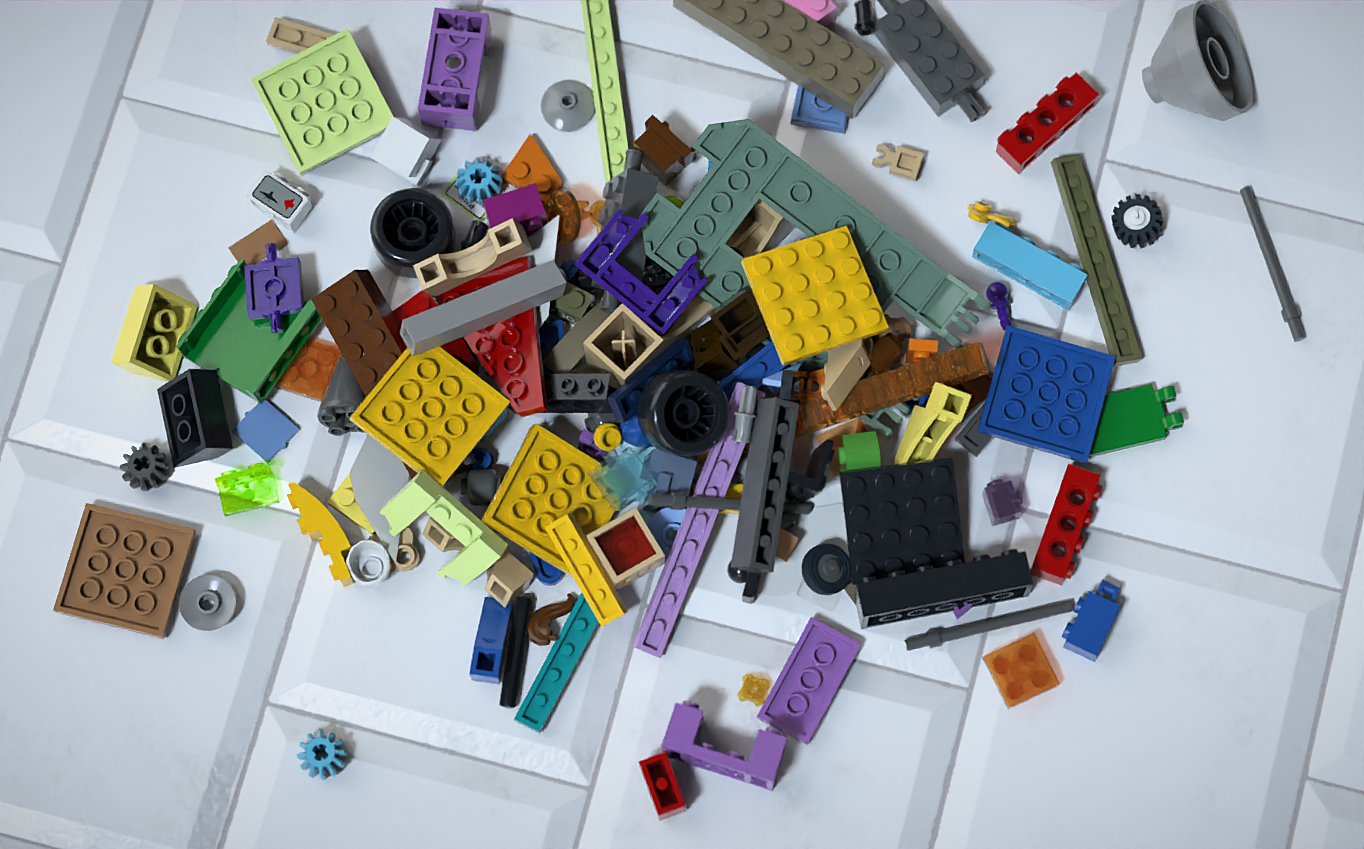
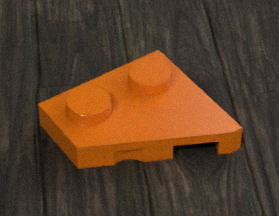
[502,134,563,207]

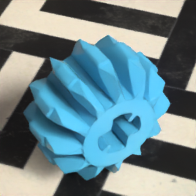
[455,157,503,206]
[297,730,347,780]

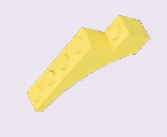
[892,382,971,465]

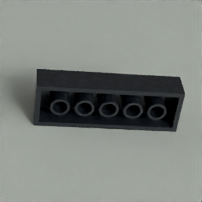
[854,549,1033,629]

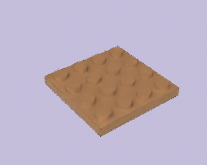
[53,503,196,639]

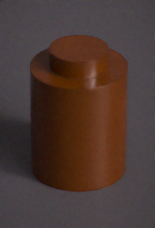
[866,335,903,379]

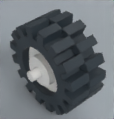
[1111,194,1164,248]

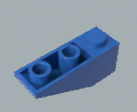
[469,597,513,685]

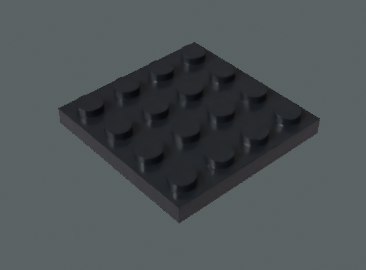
[839,457,965,585]

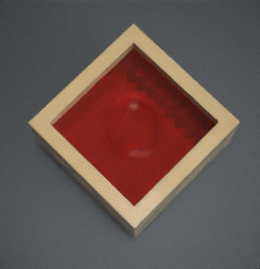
[586,507,665,591]

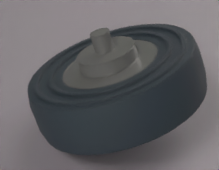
[801,544,852,595]

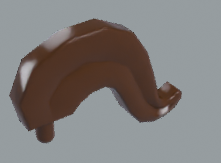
[527,593,576,646]

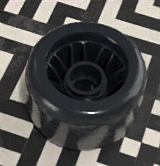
[370,188,456,278]
[637,370,730,456]

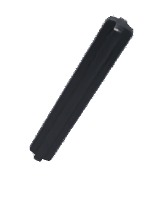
[499,596,533,708]

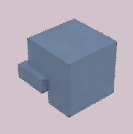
[639,449,697,512]

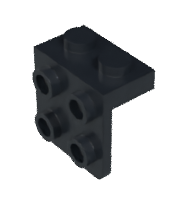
[784,439,835,503]

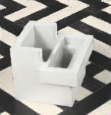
[371,117,442,185]

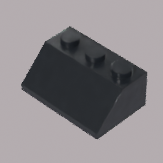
[157,369,233,468]

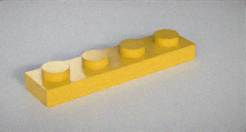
[545,512,628,627]

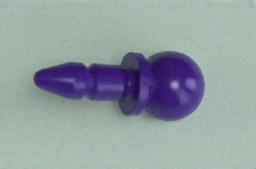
[986,282,1011,332]

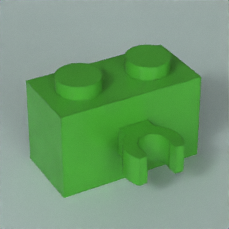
[838,431,881,472]

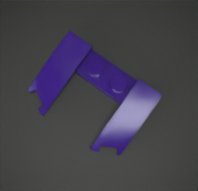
[574,209,707,336]

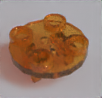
[543,188,592,244]

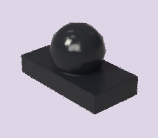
[727,560,761,604]

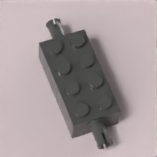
[874,0,985,122]
[591,149,659,313]

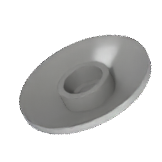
[541,80,595,132]
[179,575,236,631]

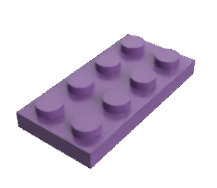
[757,617,861,746]

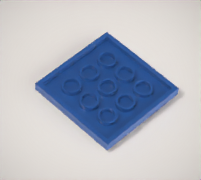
[977,325,1116,464]

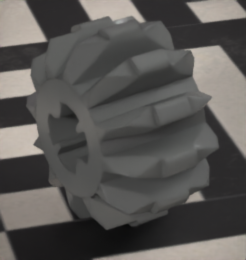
[120,443,169,492]

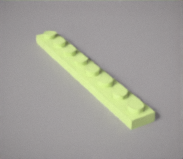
[581,0,628,184]

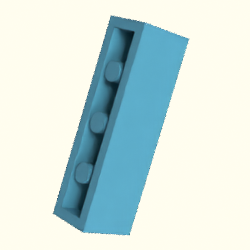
[972,221,1088,311]

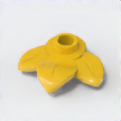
[967,201,1017,227]

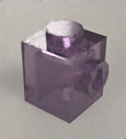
[982,479,1023,526]

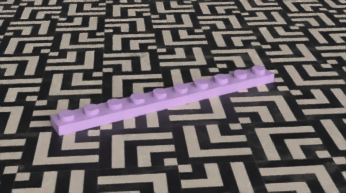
[632,382,766,658]

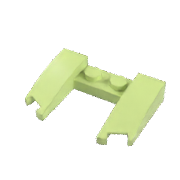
[379,470,508,586]

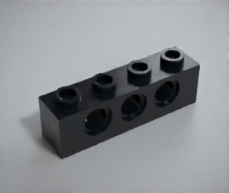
[502,373,621,413]

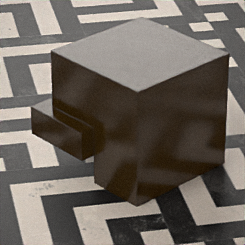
[708,288,770,360]

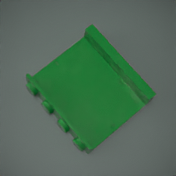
[176,258,322,404]

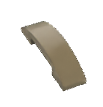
[543,300,622,374]

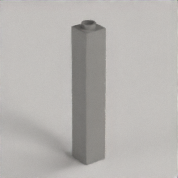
[400,260,567,356]

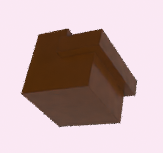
[634,115,697,186]

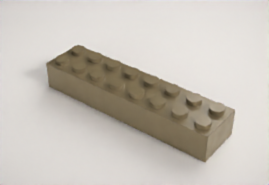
[673,0,884,119]

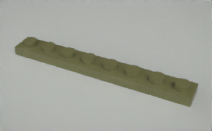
[1050,155,1142,367]

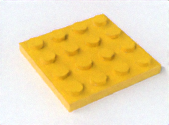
[741,226,889,365]
[349,346,511,487]
[481,423,630,578]

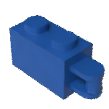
[1061,579,1121,662]

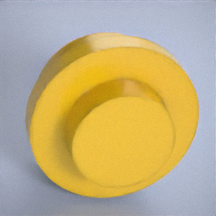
[593,423,621,451]

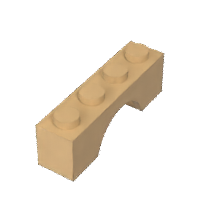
[413,218,533,297]
[422,517,534,608]

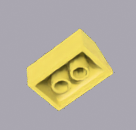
[111,284,198,382]

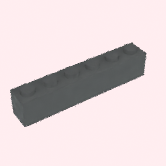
[731,398,799,573]

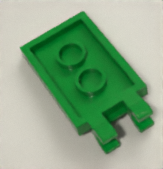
[1088,384,1184,458]

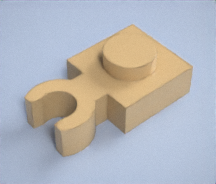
[872,144,924,181]

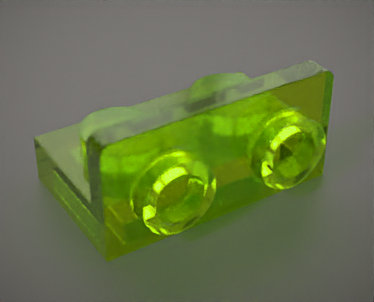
[214,463,280,516]

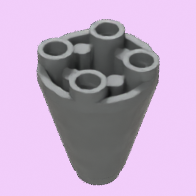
[317,356,366,436]

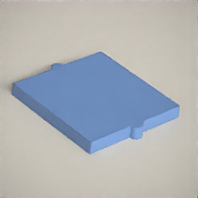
[232,399,299,463]

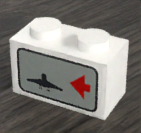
[246,170,313,234]

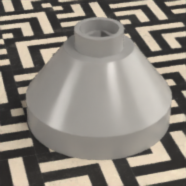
[1142,0,1252,121]

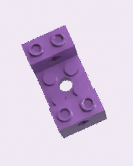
[418,7,492,131]
[661,701,787,791]

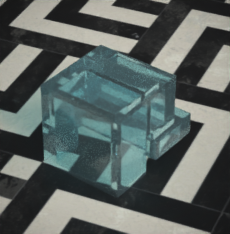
[588,447,657,511]

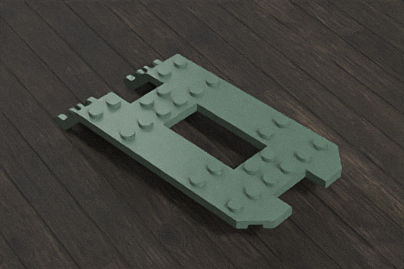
[641,119,992,439]

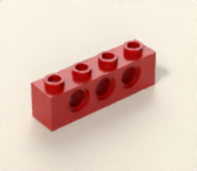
[996,72,1100,175]
[1030,464,1103,585]

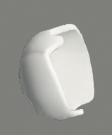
[346,540,391,586]

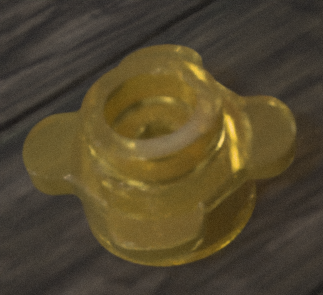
[737,674,770,706]

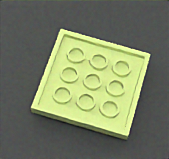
[251,28,394,175]

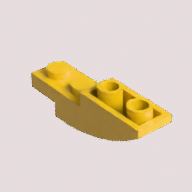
[287,482,354,587]

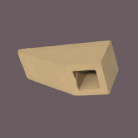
[821,337,874,411]

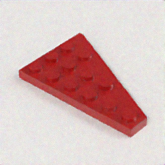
[434,257,548,417]

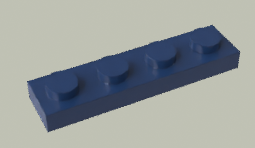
[607,339,695,423]

